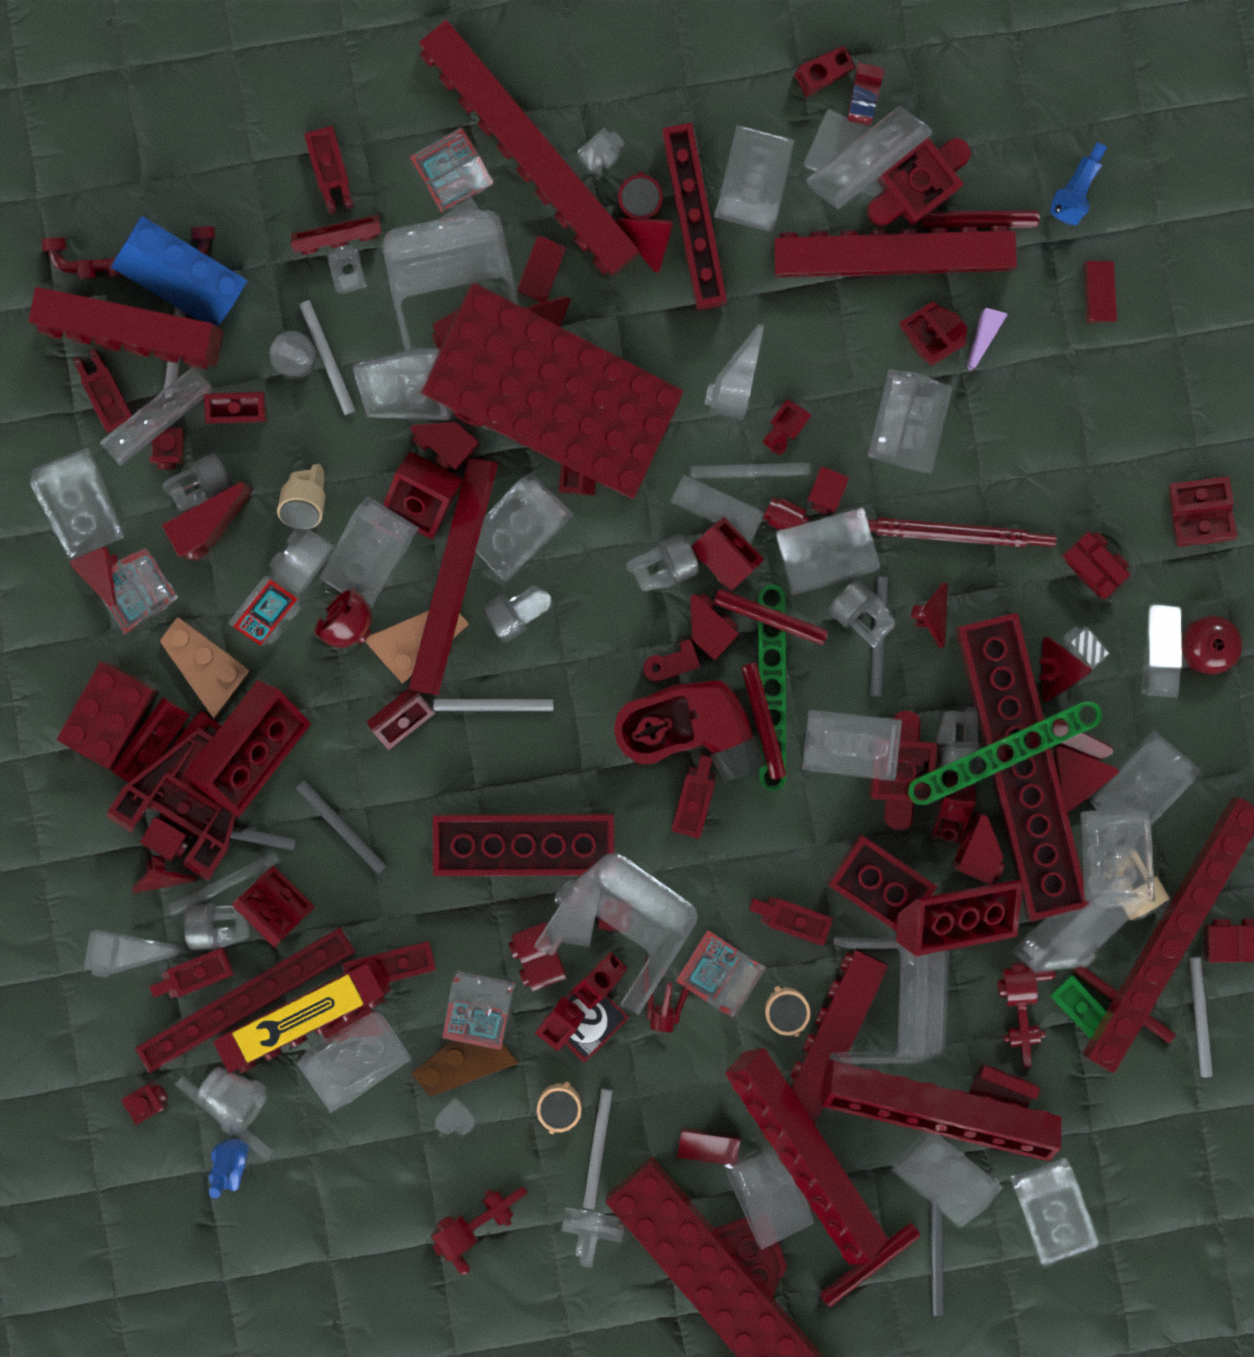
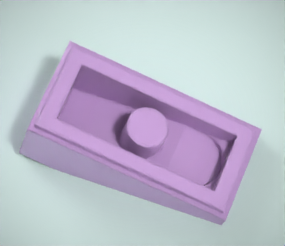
[966,308,1007,370]

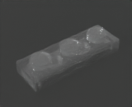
[671,475,765,540]

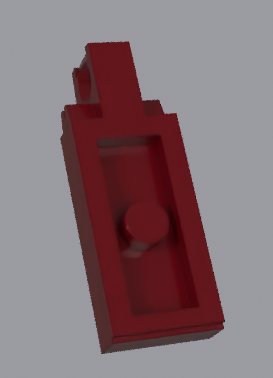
[671,753,716,839]
[748,896,834,946]
[149,946,235,999]

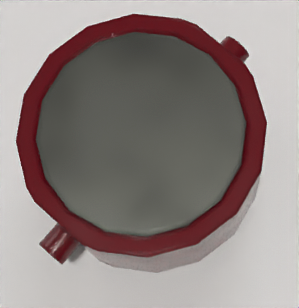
[618,171,663,219]

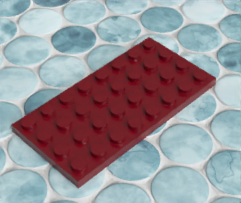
[419,283,684,499]

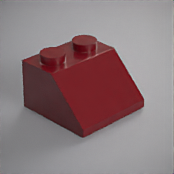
[380,451,463,540]
[951,811,1005,885]

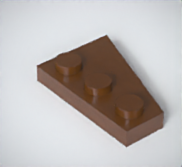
[411,1016,519,1097]

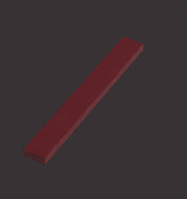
[409,458,498,695]
[134,927,356,1074]

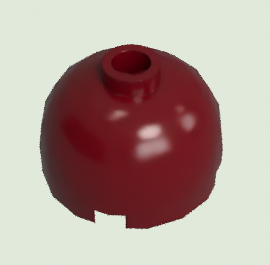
[314,588,372,648]
[1180,615,1243,675]

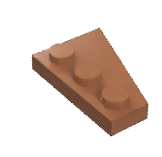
[365,611,470,684]
[160,617,251,718]

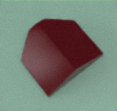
[899,302,967,366]

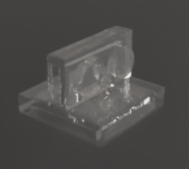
[562,1208,624,1268]

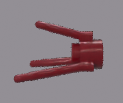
[645,957,695,1033]

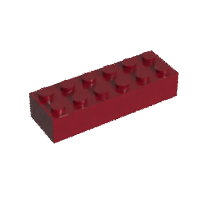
[28,287,224,370]
[433,813,614,876]

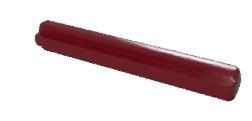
[920,210,1040,229]
[714,589,828,645]
[741,663,786,780]
[820,1223,921,1307]

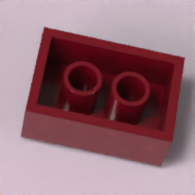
[56,661,159,769]
[826,834,938,932]

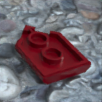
[714,1210,787,1298]

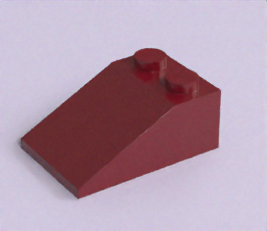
[162,482,253,561]

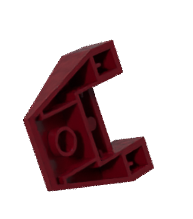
[106,728,236,881]

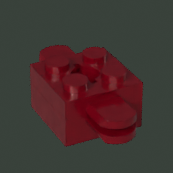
[867,136,971,227]
[869,710,937,831]

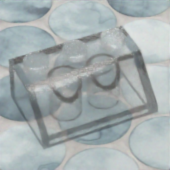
[868,369,953,474]
[776,508,880,596]
[1081,809,1155,908]
[891,1131,1003,1228]

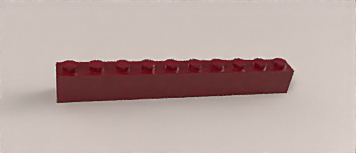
[418,20,639,277]
[1081,797,1254,1073]

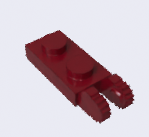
[304,125,354,215]
[73,347,136,434]

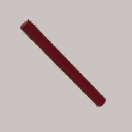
[1072,963,1176,1043]

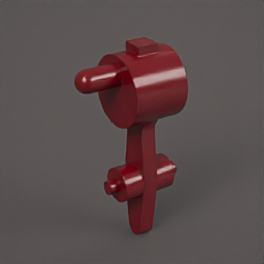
[997,962,1056,1069]
[430,1186,528,1275]

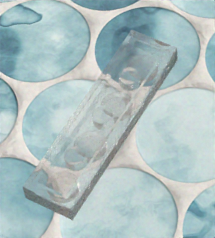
[100,367,213,466]

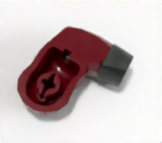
[614,680,764,781]

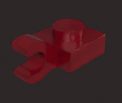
[762,399,812,456]

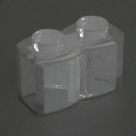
[269,529,335,596]

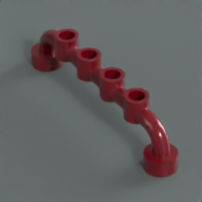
[41,226,216,279]

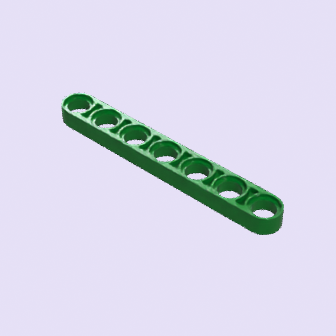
[758,585,786,791]
[908,701,1102,805]

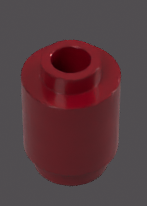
[762,497,809,537]

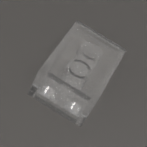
[714,125,794,232]
[704,324,764,420]
[353,349,453,420]
[30,447,125,559]
[476,472,574,583]
[319,496,419,608]
[802,710,902,781]
[1090,730,1200,841]
[297,1009,411,1113]
[724,1144,814,1250]
[1010,1158,1099,1265]

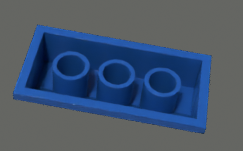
[111,215,247,327]

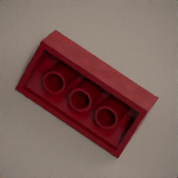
[184,680,311,817]
[896,880,1023,957]

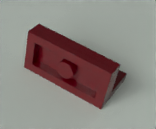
[968,1062,1040,1108]

